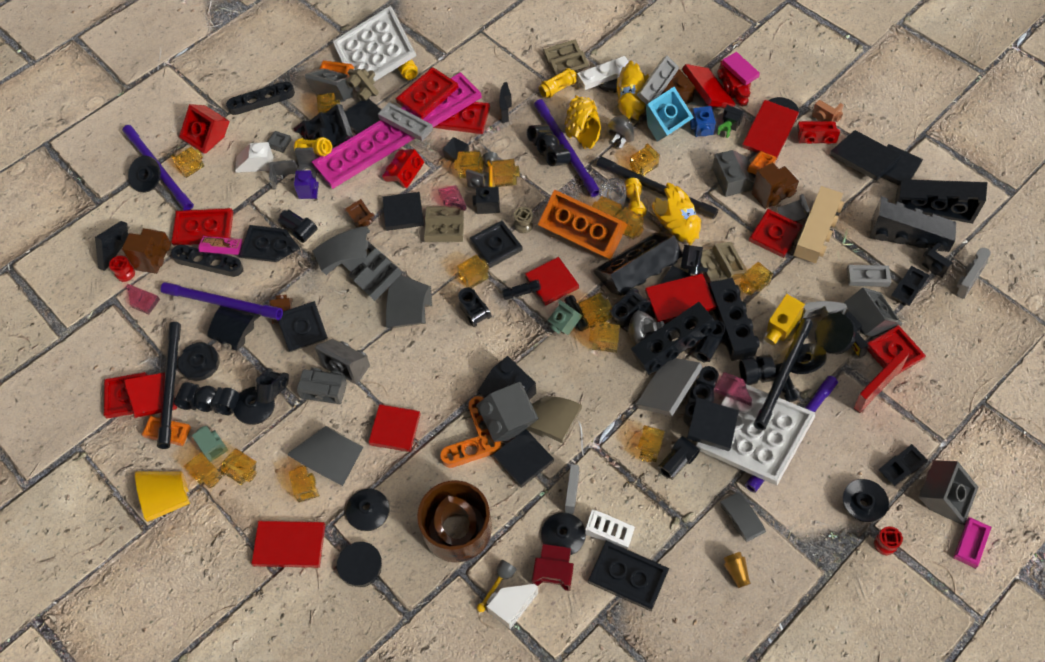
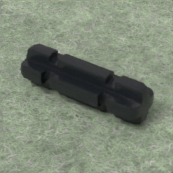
[502,280,541,300]
[564,295,589,331]
[775,363,798,402]

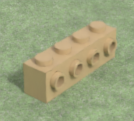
[793,186,844,263]

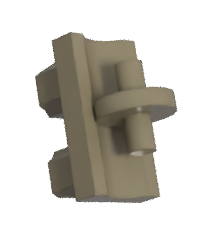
[346,68,379,101]

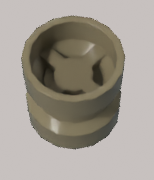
[514,207,533,233]

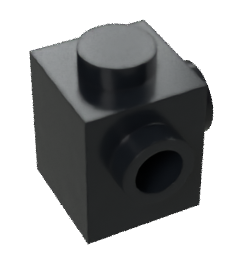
[472,186,500,214]

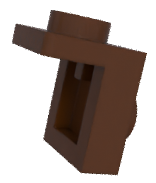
[345,199,375,228]
[269,294,293,324]

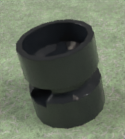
[739,354,776,385]

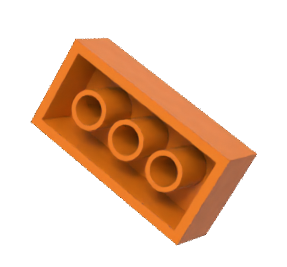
[538,190,628,260]

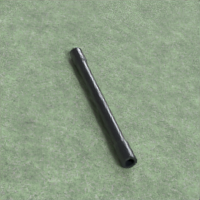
[596,156,719,219]
[753,318,813,430]
[157,322,181,449]

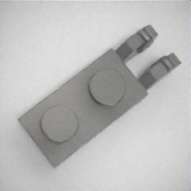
[956,247,991,299]

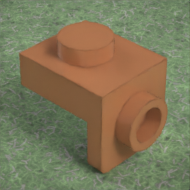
[812,100,844,122]

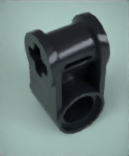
[458,287,492,327]
[611,288,651,327]
[255,368,289,403]

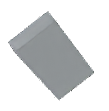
[565,464,580,514]

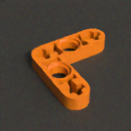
[440,396,501,468]

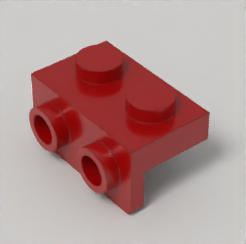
[797,121,840,144]
[382,149,424,188]

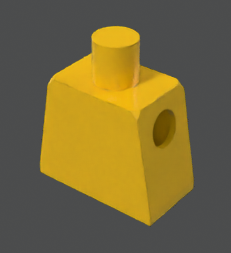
[764,294,805,345]

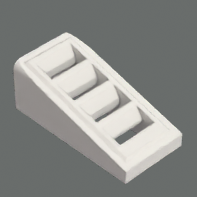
[585,509,635,549]

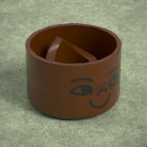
[417,480,492,563]

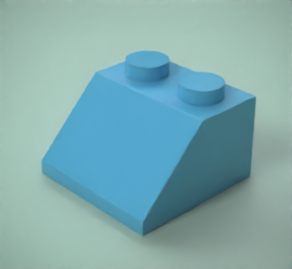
[646,87,694,142]

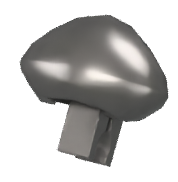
[607,115,634,149]
[628,310,664,344]

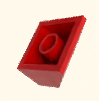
[179,104,230,153]

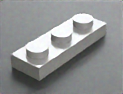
[637,55,679,105]
[378,102,433,141]

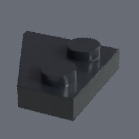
[95,221,129,271]

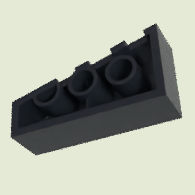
[895,179,988,224]
[869,196,956,252]

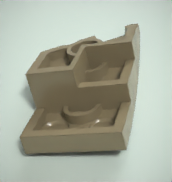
[526,396,582,443]

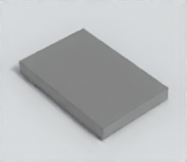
[636,358,703,416]

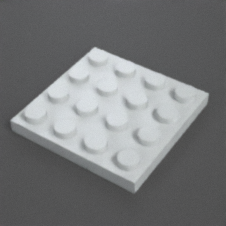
[333,5,417,92]
[696,380,815,486]

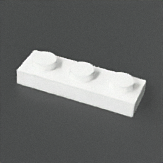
[577,56,629,90]

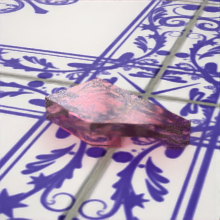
[438,185,467,211]
[126,284,160,315]
[715,372,752,406]

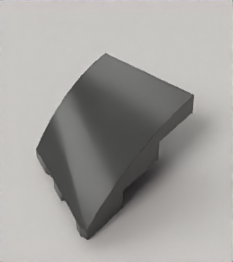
[312,226,370,275]
[348,244,402,301]
[386,275,432,328]
[288,426,363,486]

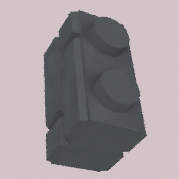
[297,368,347,404]

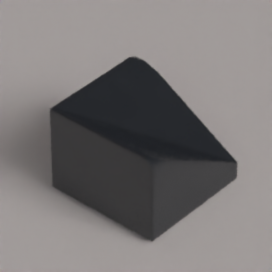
[443,137,469,165]

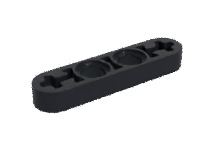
[226,81,295,115]
[171,245,243,277]

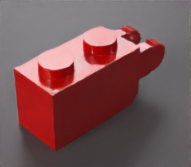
[717,61,751,106]

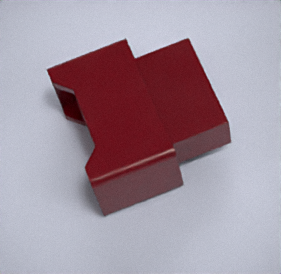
[531,544,574,591]

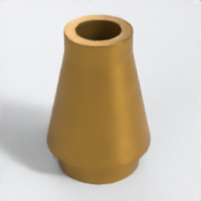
[723,552,751,588]

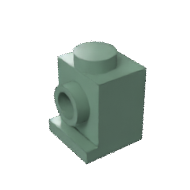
[547,300,582,335]
[192,426,228,462]

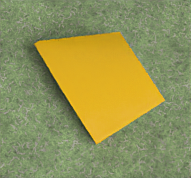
[135,471,190,522]

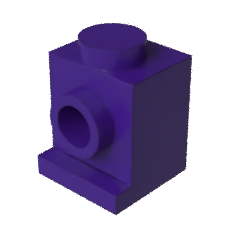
[294,170,319,199]

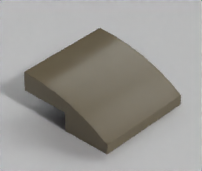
[543,39,589,76]
[424,206,464,242]
[700,242,748,286]

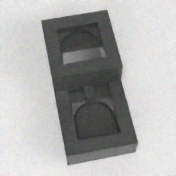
[720,492,766,542]

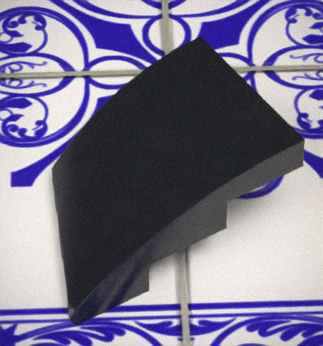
[294,104,353,148]
[207,306,261,351]

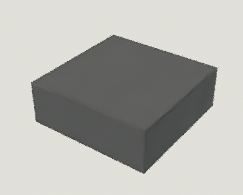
[267,131,292,153]

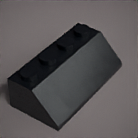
[593,233,682,296]

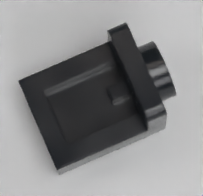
[922,242,953,278]
[681,245,708,275]

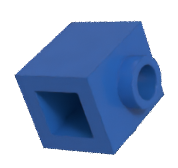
[690,106,716,137]

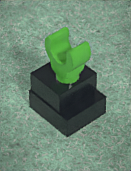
[717,105,744,138]

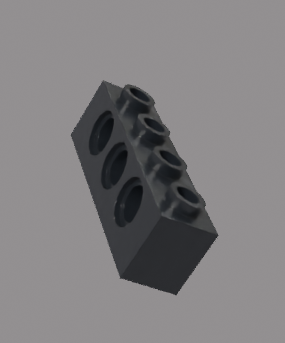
[709,278,760,361]
[631,302,717,375]

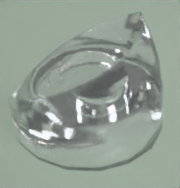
[599,178,626,211]

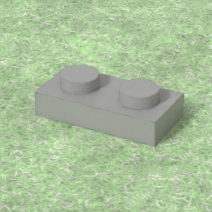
[847,265,891,287]

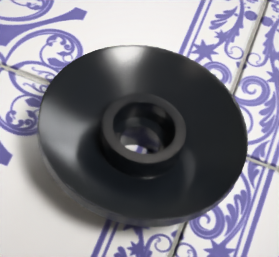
[128,156,161,193]
[784,343,827,374]
[234,386,275,425]
[843,479,889,522]
[346,489,390,531]
[541,513,586,555]

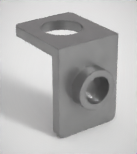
[295,148,317,178]
[269,160,298,190]
[466,169,493,189]
[778,194,810,222]

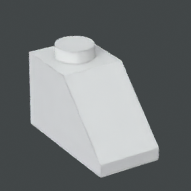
[235,142,273,173]
[487,584,538,629]

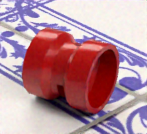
[109,255,135,282]
[874,526,903,556]

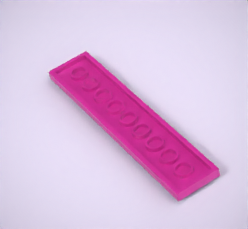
[312,72,482,189]

